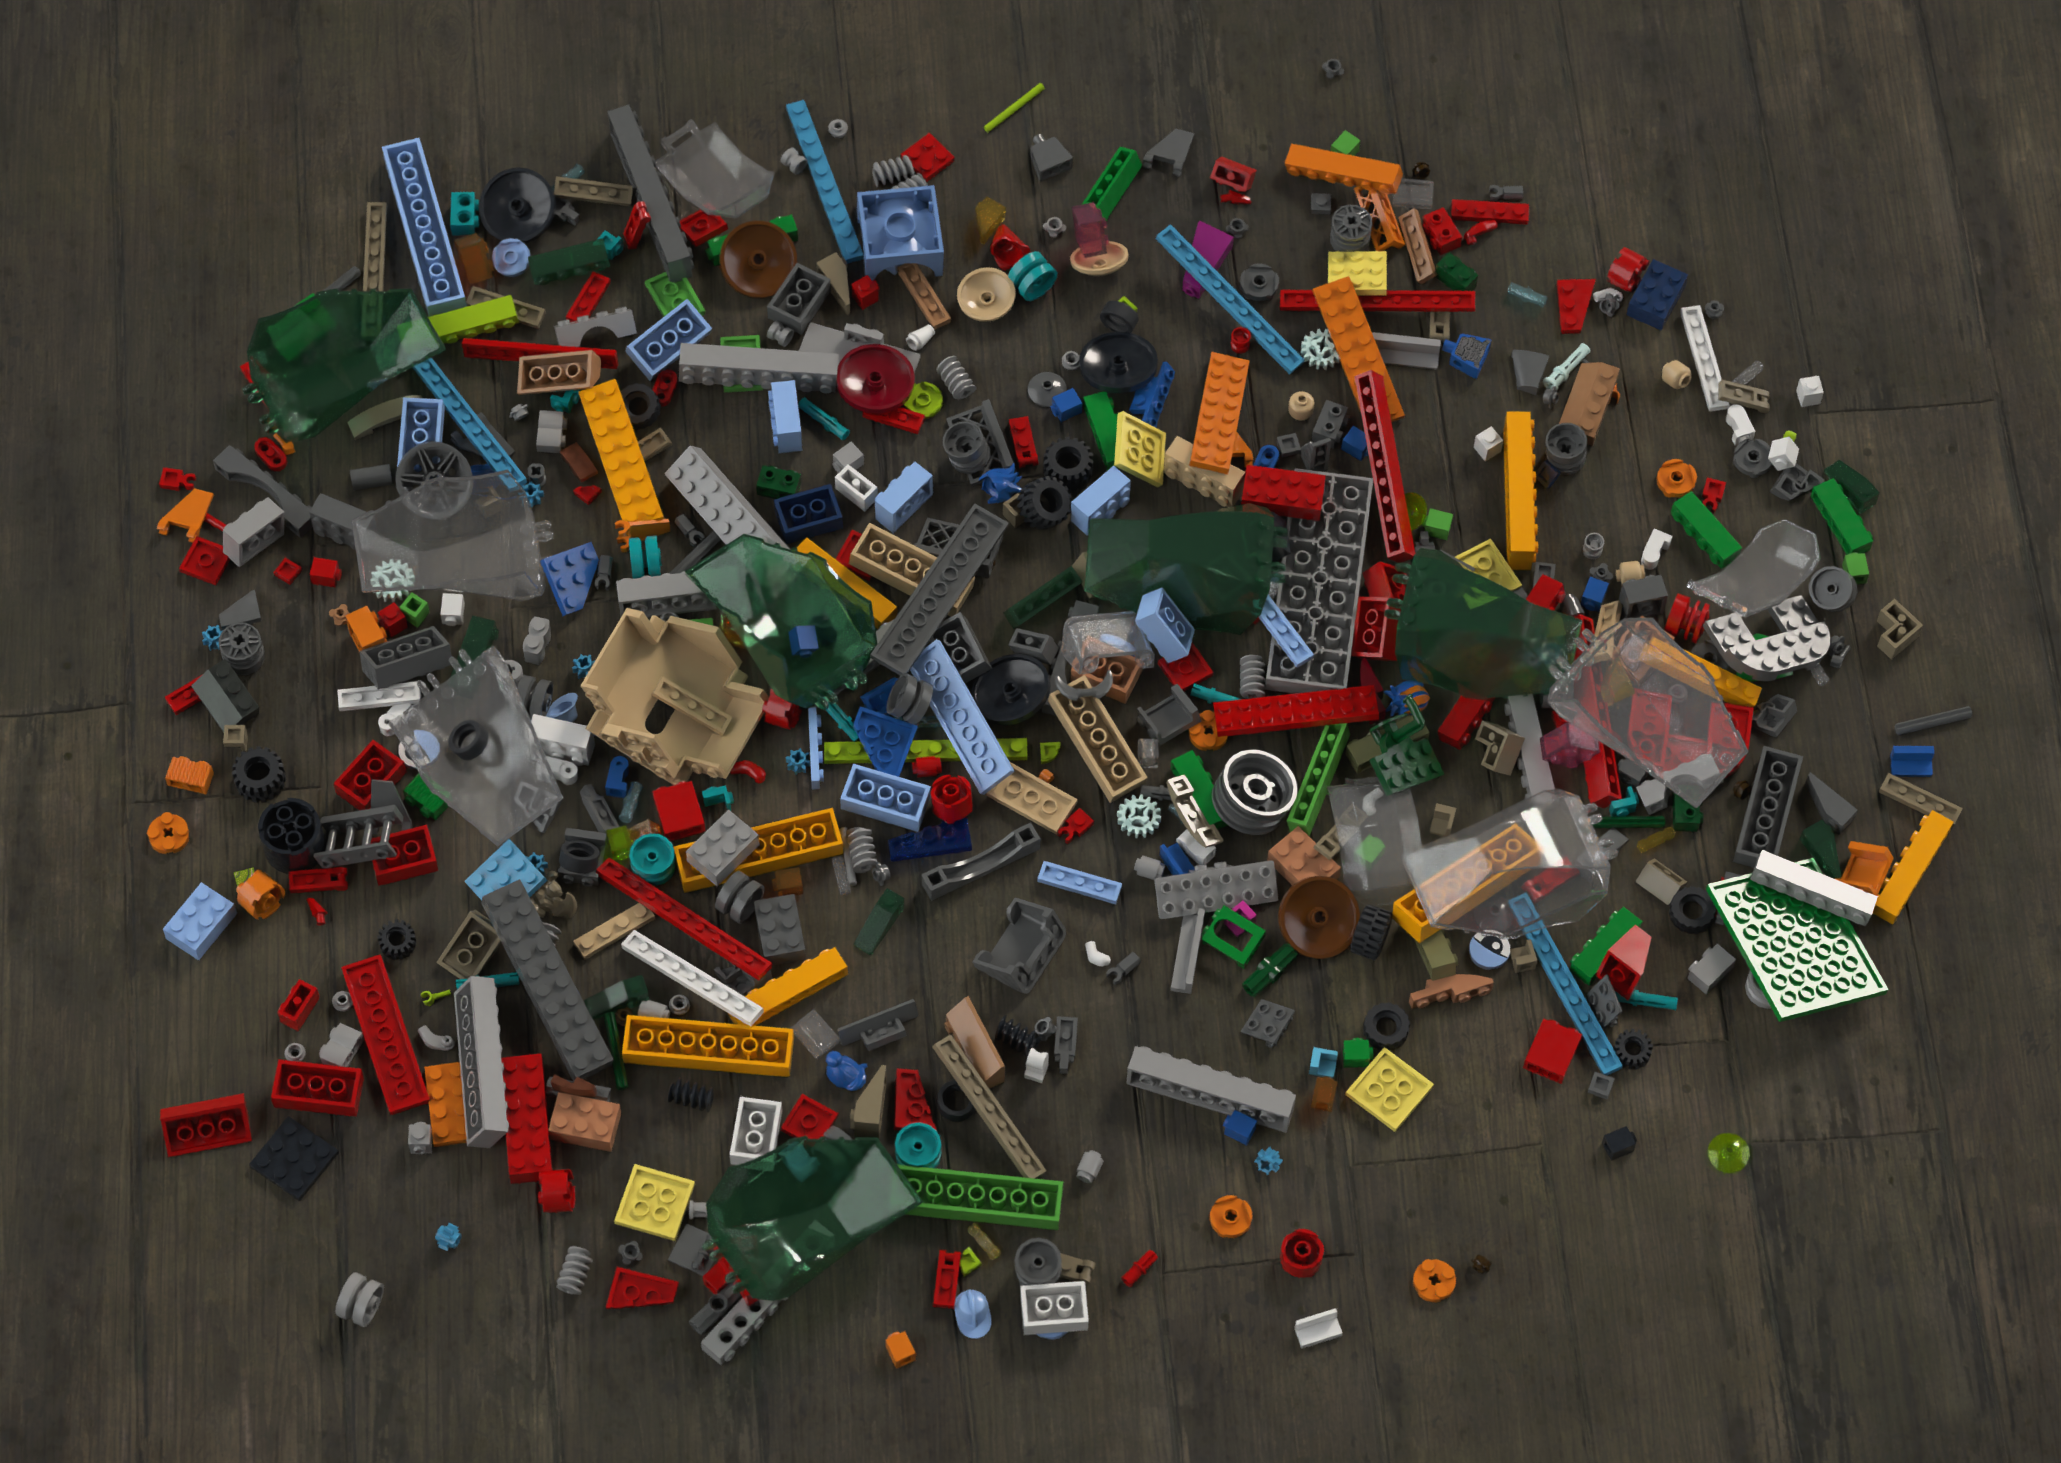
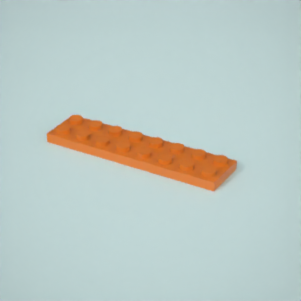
[1313,276,1405,422]
[1189,352,1249,475]

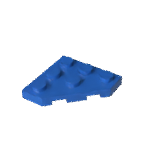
[540,542,599,616]
[853,706,918,777]

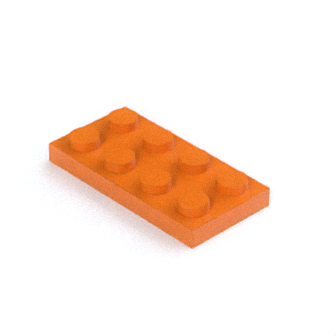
[424,1062,467,1147]

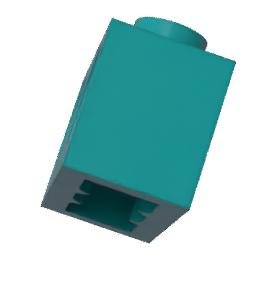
[450,192,479,235]

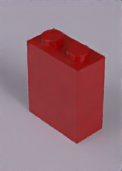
[652,781,706,841]
[1523,1019,1582,1084]

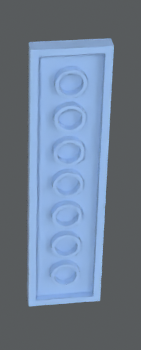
[910,639,1015,795]

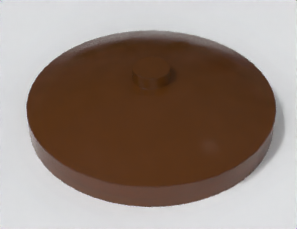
[719,220,797,299]
[1278,876,1360,959]

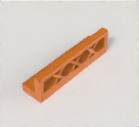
[1354,186,1405,251]

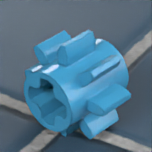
[519,482,544,508]
[202,625,223,651]
[572,654,595,679]
[785,748,811,775]
[526,852,548,876]
[1255,1147,1283,1175]
[435,1223,462,1251]

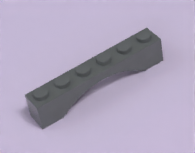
[213,445,313,538]
[1042,600,1099,716]
[922,822,1040,901]

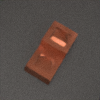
[559,442,598,483]
[550,1075,597,1097]

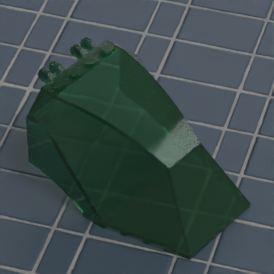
[242,289,446,441]
[1084,503,1288,635]
[685,534,878,710]
[1384,548,1583,700]
[702,1136,923,1301]

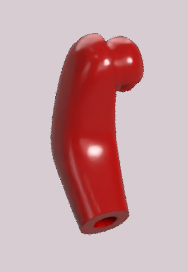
[1463,220,1497,245]
[730,760,766,783]

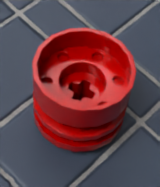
[1664,593,1710,644]

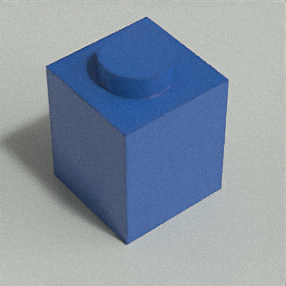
[1051,388,1082,422]
[1341,426,1369,461]
[1581,577,1609,612]
[788,625,819,658]
[1223,1110,1257,1145]

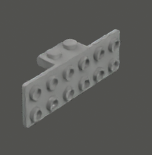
[799,323,920,373]
[1154,860,1278,919]

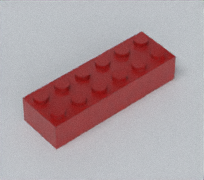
[501,1054,553,1184]

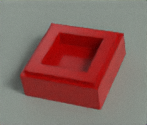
[273,558,302,585]

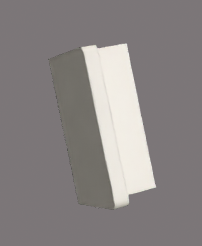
[1295,1308,1342,1348]

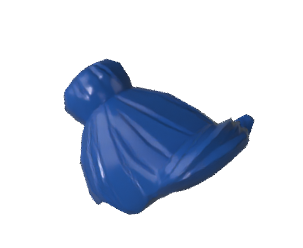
[826,1051,868,1091]

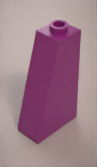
[1182,221,1234,299]

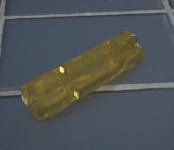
[1637,827,1675,852]
[968,1223,1001,1260]

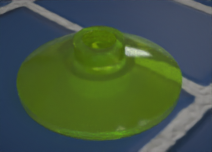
[1405,492,1427,531]
[1708,1133,1750,1173]

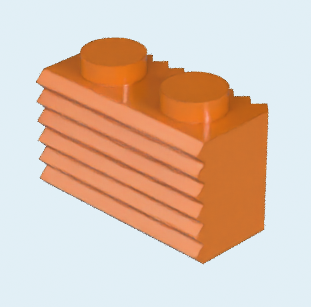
[165,756,214,794]

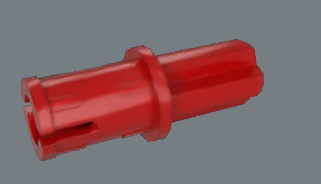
[1121,1250,1158,1287]

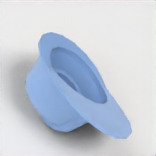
[545,693,578,722]
[954,1289,991,1338]

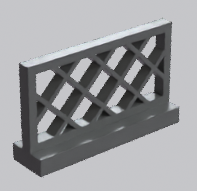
[946,399,1017,486]
[914,518,1003,578]

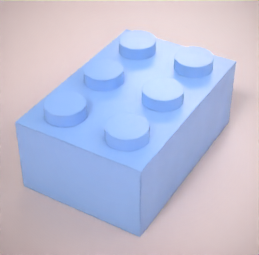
[768,380,802,453]
[875,462,933,533]
[1071,466,1131,536]
[1135,588,1195,663]
[163,882,237,960]

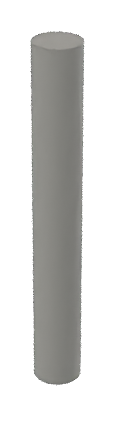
[839,827,857,886]

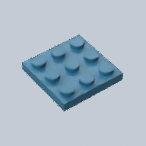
[464,839,548,900]

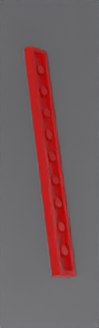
[1280,290,1475,312]
[596,857,772,981]

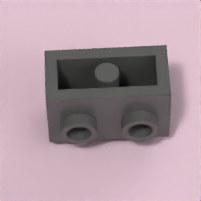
[1312,400,1350,449]
[1008,628,1059,665]

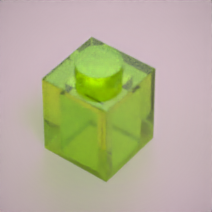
[606,825,632,860]

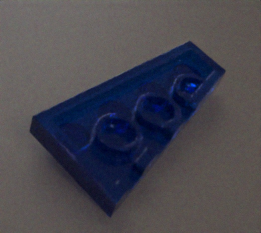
[888,816,972,862]

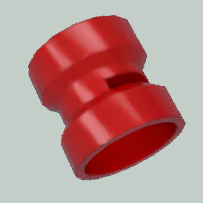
[1230,327,1251,354]

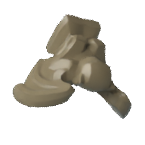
[530,871,577,918]

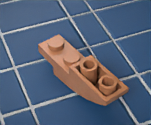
[1409,974,1494,1009]

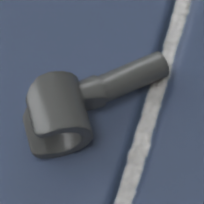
[1830,645,1851,668]

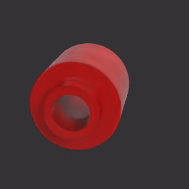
[912,756,942,778]

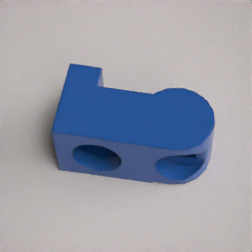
[605,756,629,798]

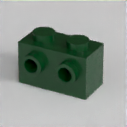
[1435,252,1478,291]
[756,465,801,499]
[1672,786,1703,832]

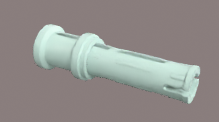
[1543,343,1590,391]

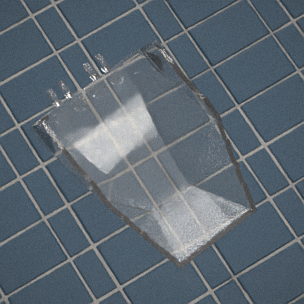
[352,469,553,601]
[1547,618,1749,808]
[388,645,563,846]
[1400,789,1618,940]

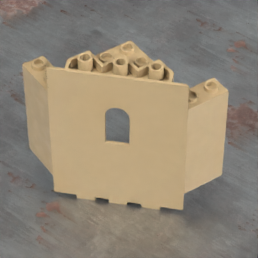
[581,608,769,785]

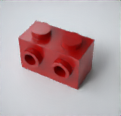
[1210,157,1257,192]
[1422,207,1462,255]
[278,979,320,1031]

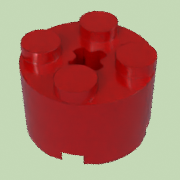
[1607,247,1650,292]
[762,684,804,730]
[931,775,973,824]
[538,1169,575,1213]
[1280,1229,1324,1278]

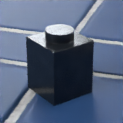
[1602,1126,1637,1161]

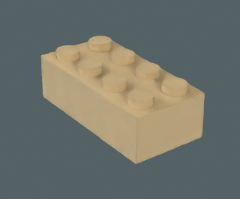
[1164,436,1245,509]

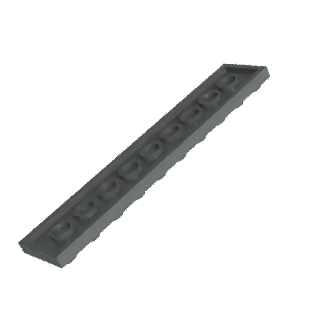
[870,503,1009,676]

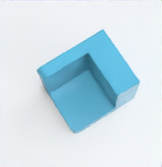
[1309,1047,1338,1078]

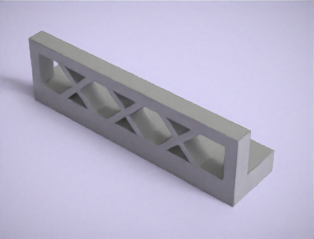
[1171,909,1205,994]

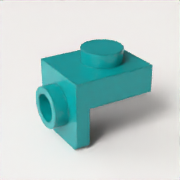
[593,230,624,260]
[550,390,580,413]
[702,785,734,811]
[1609,786,1639,816]

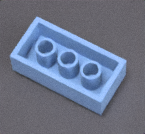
[625,299,712,381]
[397,398,445,482]
[840,764,931,832]

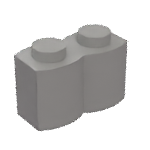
[536,410,568,453]
[523,616,551,665]
[319,1023,364,1067]

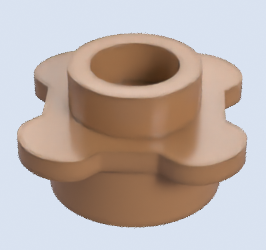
[329,604,350,626]

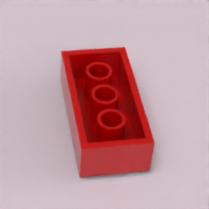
[1241,465,1326,521]
[271,1059,364,1117]

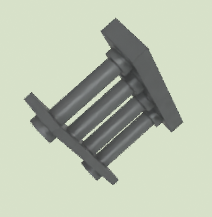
[314,805,404,868]

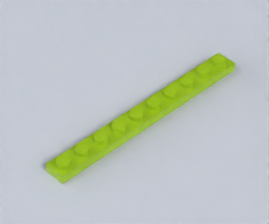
[824,738,1027,764]

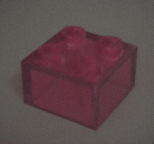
[1071,202,1109,258]
[1540,723,1600,768]

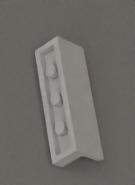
[1372,332,1441,370]

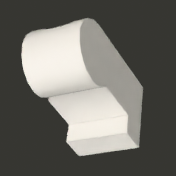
[1726,404,1755,446]
[1641,529,1672,570]
[378,703,413,736]
[538,755,578,785]
[1176,829,1216,865]
[1024,1048,1049,1083]

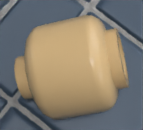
[1662,360,1691,389]
[1288,391,1314,421]
[1616,561,1645,584]

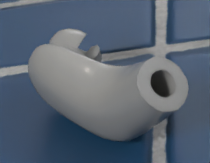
[418,1025,455,1051]

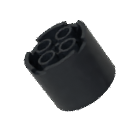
[258,798,326,874]

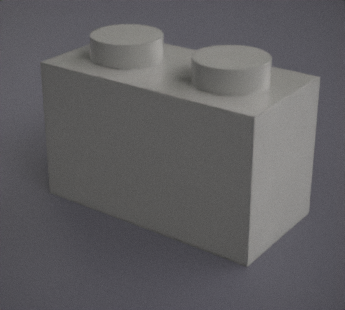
[1688,944,1736,994]

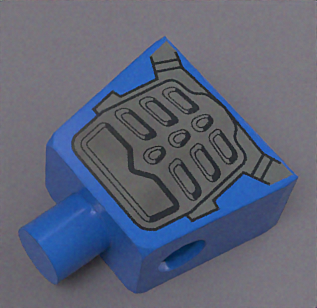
[1442,334,1492,379]

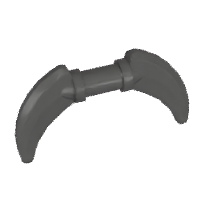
[1055,670,1113,701]

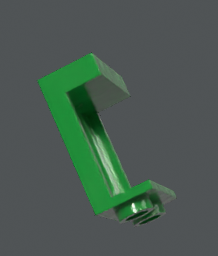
[1201,905,1266,969]

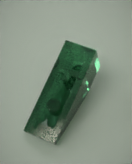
[1823,460,1880,514]
[1799,820,1841,879]
[854,888,904,956]
[584,975,649,1019]

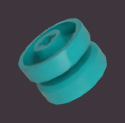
[1008,252,1058,301]
[629,536,662,579]
[629,833,676,886]
[895,1122,941,1169]

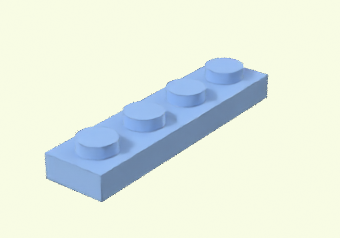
[1251,595,1314,668]
[808,707,824,790]
[1037,861,1122,904]

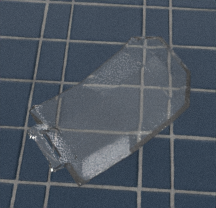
[655,119,775,219]
[1686,519,1821,617]
[1327,777,1426,906]

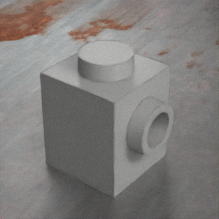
[408,1122,432,1154]

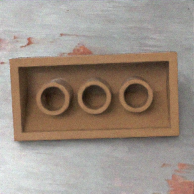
[517,350,601,395]
[1559,362,1620,446]
[944,996,1005,1089]

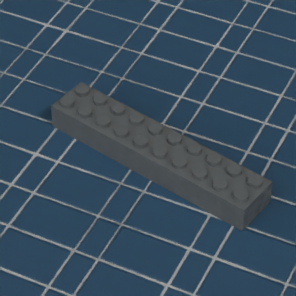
[607,105,694,282]
[481,879,613,1080]

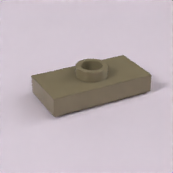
[638,428,672,461]

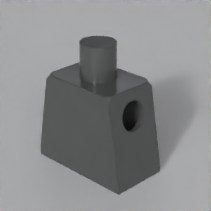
[1031,134,1073,182]

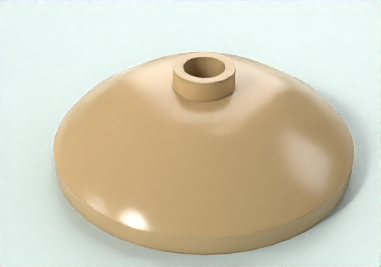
[1070,241,1129,276]
[957,268,1016,322]

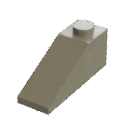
[816,252,850,315]

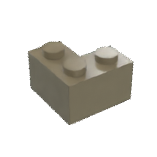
[1877,598,1923,660]
[1475,720,1525,776]

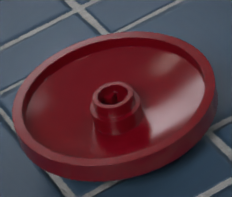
[836,344,915,414]

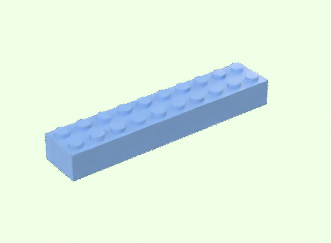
[382,138,467,317]

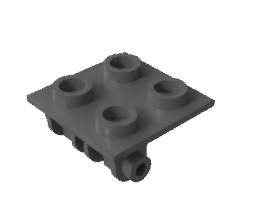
[1587,975,1622,1030]
[1240,999,1295,1048]
[668,1224,723,1276]

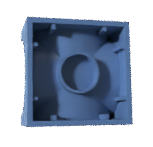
[857,185,944,280]

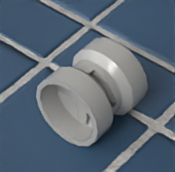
[781,148,808,174]
[767,321,794,347]
[1583,533,1604,559]

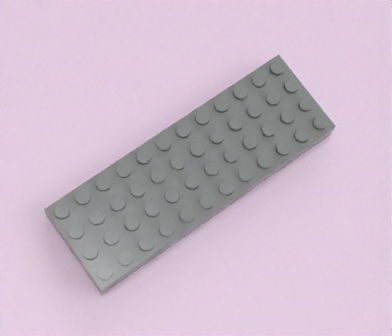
[1265,468,1373,694]

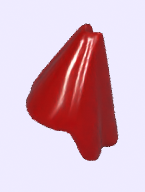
[990,224,1031,271]

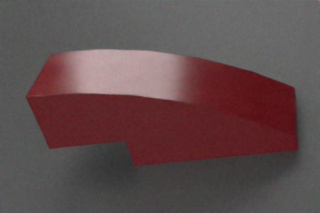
[1359,658,1386,725]

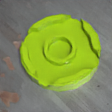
[904,382,943,419]

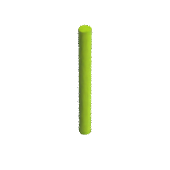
[983,83,1045,133]

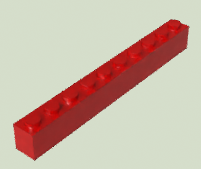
[1354,370,1416,563]
[1438,574,1566,750]
[1562,614,1622,809]

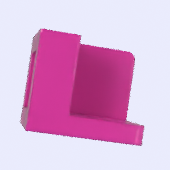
[1224,901,1257,937]

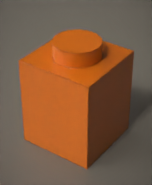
[885,1331,916,1369]

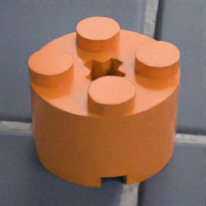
[236,870,285,920]

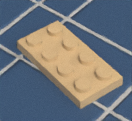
[987,762,1078,834]

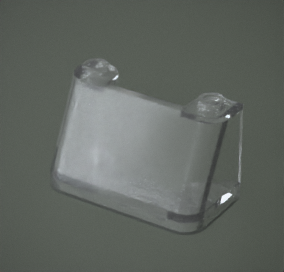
[1061,611,1155,674]

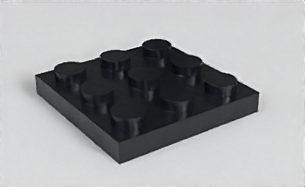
[249,1116,339,1201]

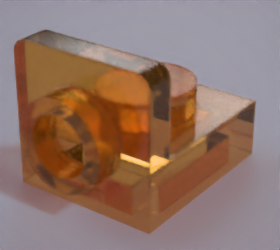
[627,819,662,845]

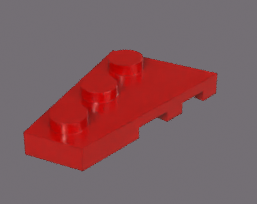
[1557,279,1596,334]
[894,1068,936,1130]
[606,1267,679,1309]

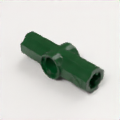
[1242,943,1298,998]

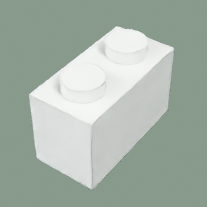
[835,465,878,511]

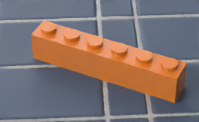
[1284,144,1403,194]

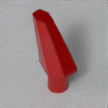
[1220,190,1251,204]
[306,898,328,926]

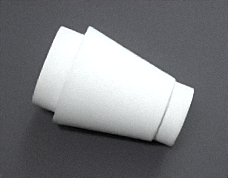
[906,325,935,350]

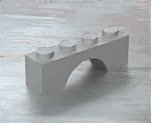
[554,307,637,347]
[1636,754,1723,815]

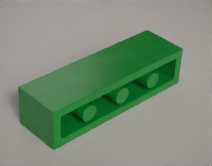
[1082,147,1142,223]
[1083,391,1120,471]
[1810,478,1873,555]
[1671,491,1742,569]
[1170,750,1228,830]
[1570,906,1643,986]

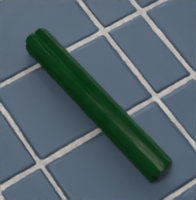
[1584,816,1665,828]
[603,1012,628,1090]

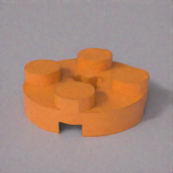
[1657,459,1697,497]
[1189,710,1228,751]
[147,812,189,854]
[1210,1195,1252,1238]
[1413,1259,1456,1302]

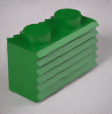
[403,773,451,820]

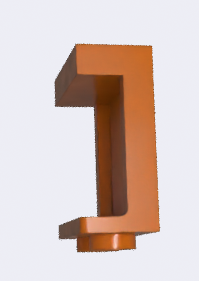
[1835,841,1894,896]

